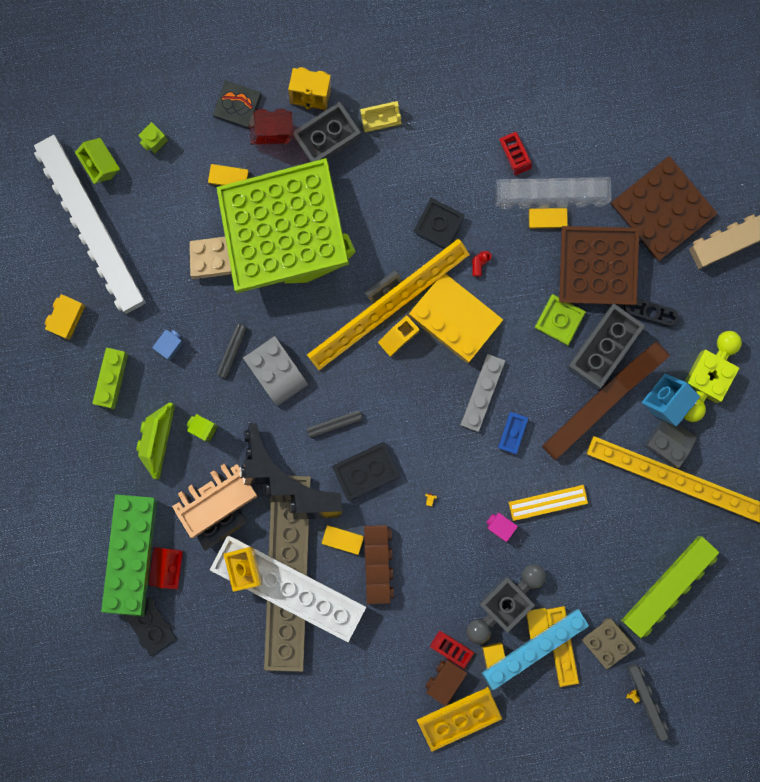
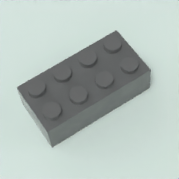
[566,303,645,390]

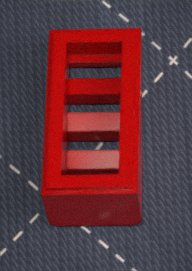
[499,132,532,175]
[430,631,474,669]

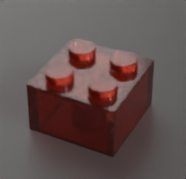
[249,109,293,145]

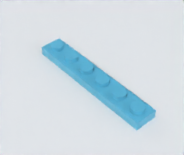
[482,609,589,690]

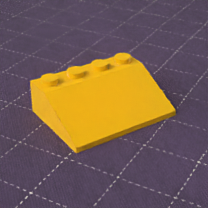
[408,274,503,364]

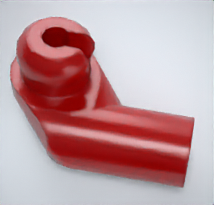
[472,251,492,277]

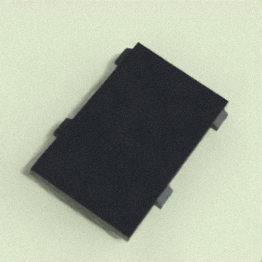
[197,509,247,551]
[123,597,177,656]

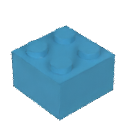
[641,373,700,426]

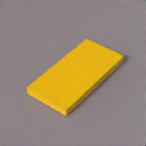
[417,687,502,752]

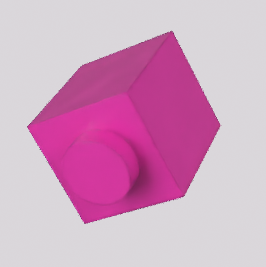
[486,513,518,542]

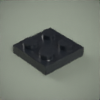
[413,198,464,248]

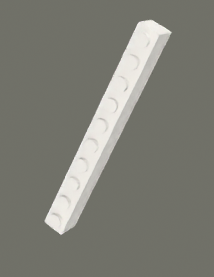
[34,135,146,314]

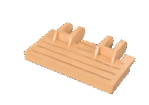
[172,464,258,539]

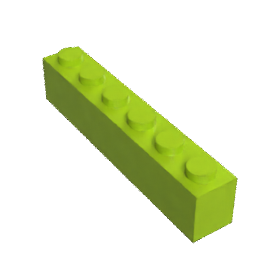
[621,536,719,638]

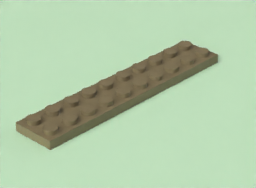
[264,476,311,672]

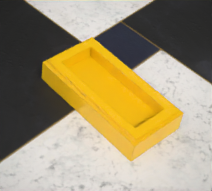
[208,164,249,186]
[529,208,568,229]
[321,525,364,555]
[526,608,548,640]

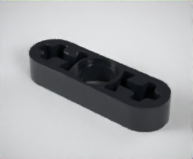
[624,298,679,327]

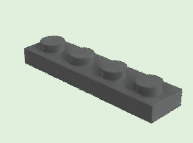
[626,663,669,741]

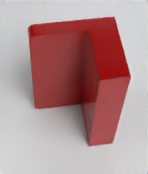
[149,547,183,589]

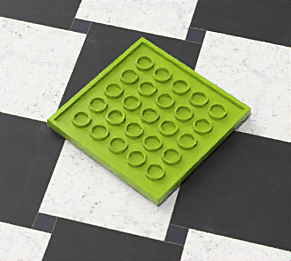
[216,158,349,293]

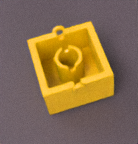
[288,67,331,110]

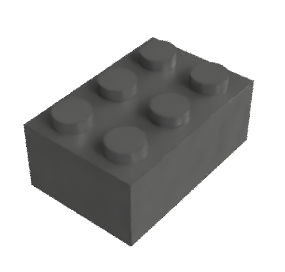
[292,102,361,163]

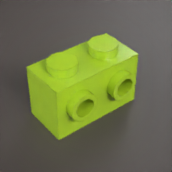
[75,138,120,184]

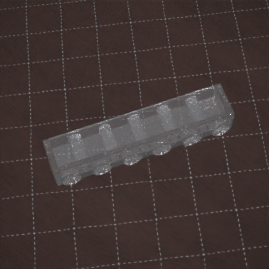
[495,177,611,209]

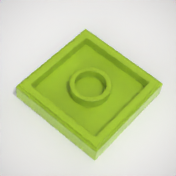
[534,294,586,346]

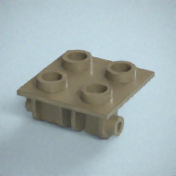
[581,618,636,669]

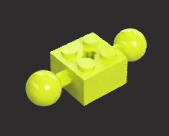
[684,331,742,422]

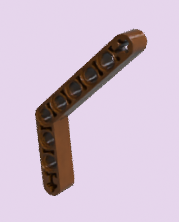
[541,341,670,460]

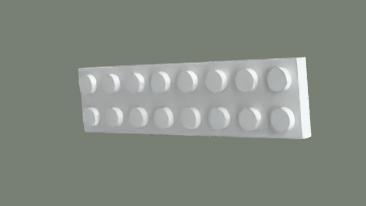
[210,536,366,642]

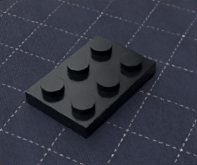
[332,442,400,501]

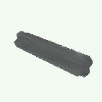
[217,324,247,378]
[307,411,362,438]

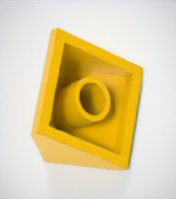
[223,546,263,592]

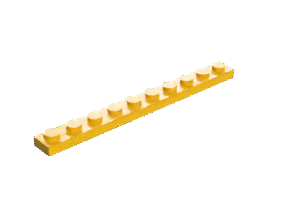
[307,239,470,370]
[586,436,760,523]

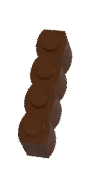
[364,525,394,604]

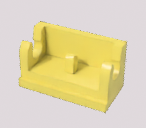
[360,101,401,133]

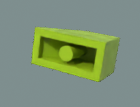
[187,414,218,442]

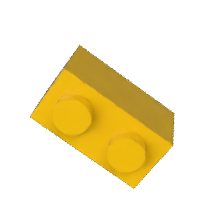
[45,294,85,340]

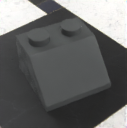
[644,420,697,468]

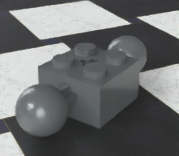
[466,564,546,644]

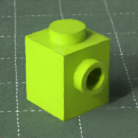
[138,122,168,154]

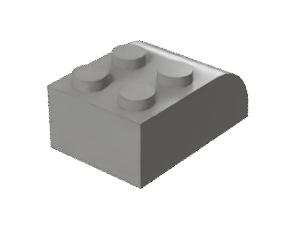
[243,336,308,407]

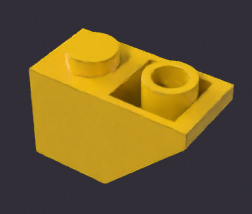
[378,315,420,357]

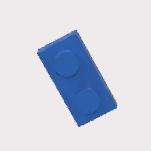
[498,412,528,454]

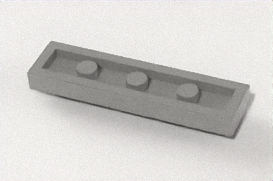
[460,354,505,432]

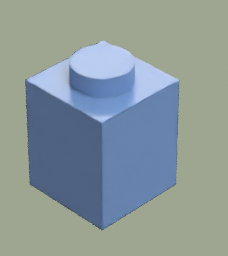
[152,329,184,361]

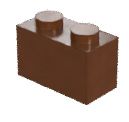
[425,659,467,706]

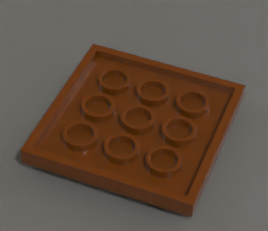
[610,156,718,261]
[559,226,639,305]

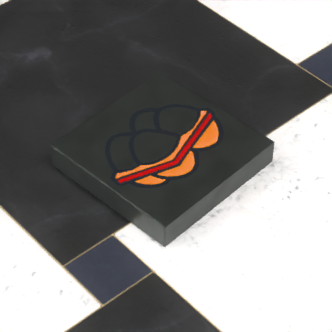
[213,80,261,129]

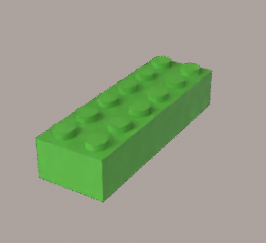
[101,495,157,617]

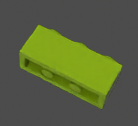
[92,348,129,410]

